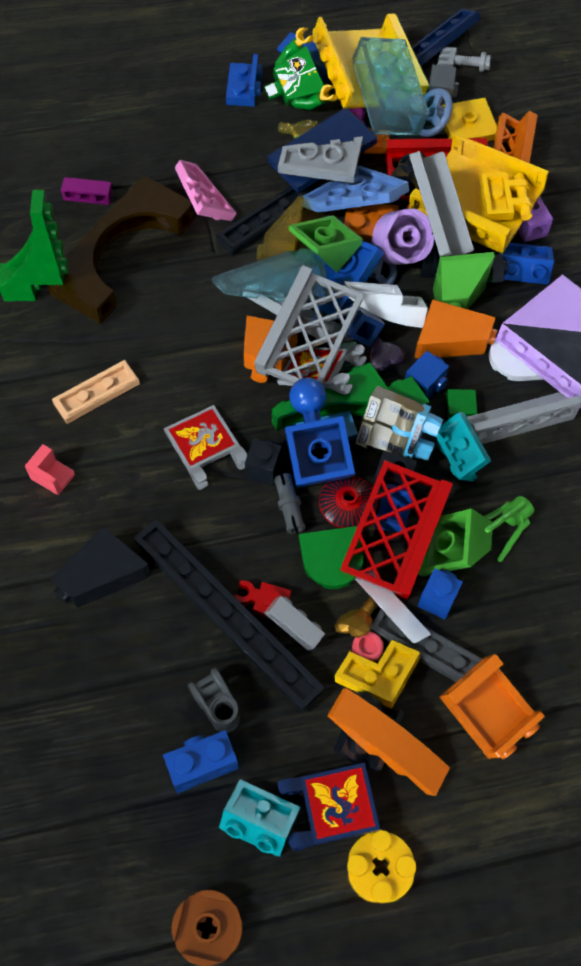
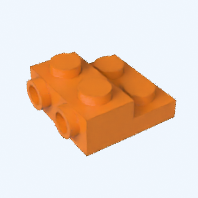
[344,203,399,244]

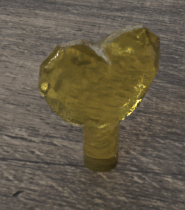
[278,119,318,139]

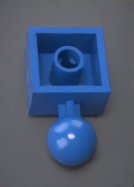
[285,377,355,488]

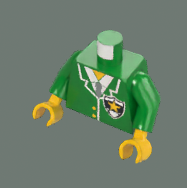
[264,27,337,111]

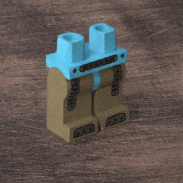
[355,386,443,460]

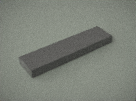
[370,608,482,682]

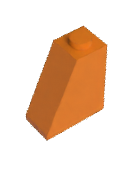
[414,299,498,359]

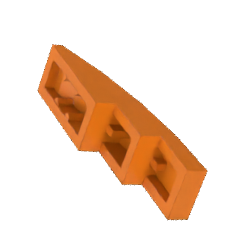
[327,688,450,796]

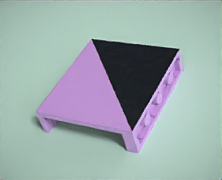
[495,275,581,409]

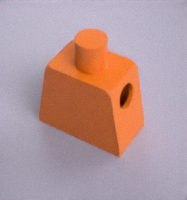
[244,316,298,383]

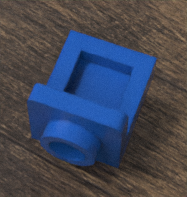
[374,484,415,533]

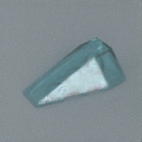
[212,248,331,305]

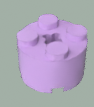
[371,209,434,265]

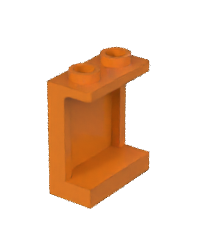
[439,654,545,759]

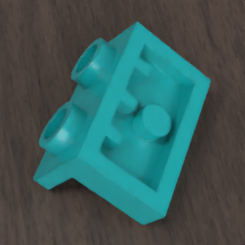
[436,412,491,481]
[219,779,300,857]

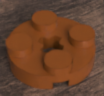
[172,890,242,966]

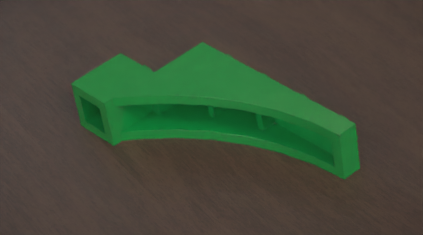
[0,190,69,301]
[272,362,430,431]

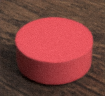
[352,631,384,662]

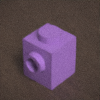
[518,197,553,242]

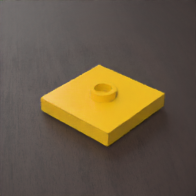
[441,98,497,141]

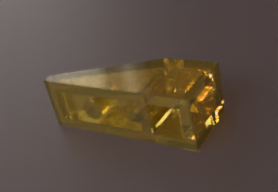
[257,196,304,275]

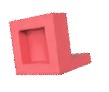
[25,444,75,496]

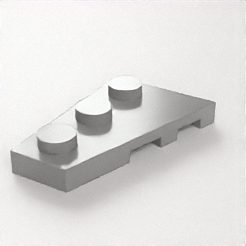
[278,136,363,183]

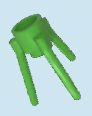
[484,496,534,562]

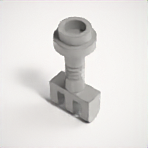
[437,47,491,72]

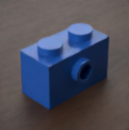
[163,730,239,794]

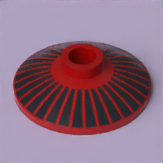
[319,476,377,528]

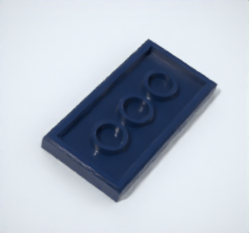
[267,108,377,193]

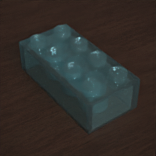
[352,37,429,135]

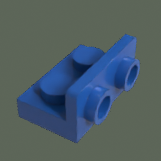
[226,54,263,107]
[498,242,554,284]

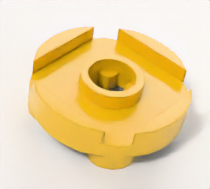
[347,830,416,904]

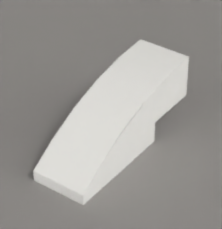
[344,281,427,328]

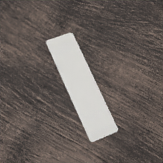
[355,571,431,643]

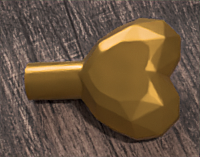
[335,597,378,638]

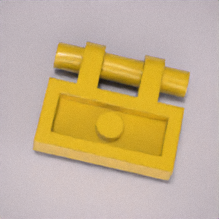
[480,172,533,221]

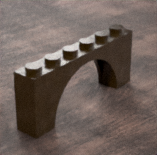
[48,175,195,324]

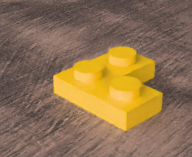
[335,640,420,709]

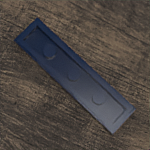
[411,9,480,66]

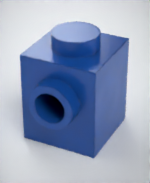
[405,351,449,398]
[417,568,463,620]

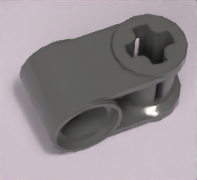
[187,667,240,733]

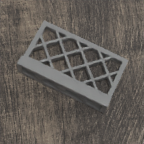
[254,265,364,385]

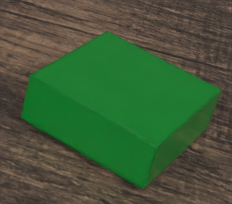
[446,389,477,418]

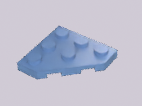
[301,166,410,212]

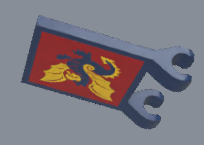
[278,762,380,851]

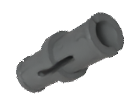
[274,473,306,534]

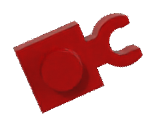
[235,580,291,619]

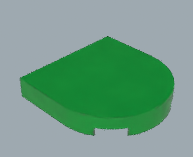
[299,526,363,589]

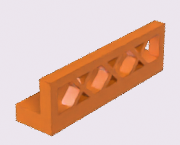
[493,111,538,163]

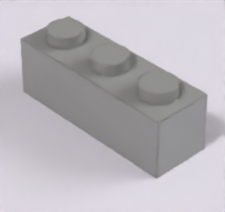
[264,596,325,650]

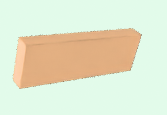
[52,360,140,424]

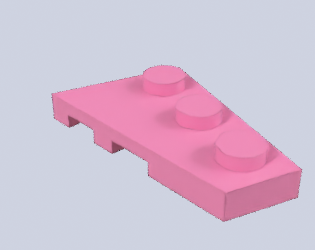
[175,160,237,221]

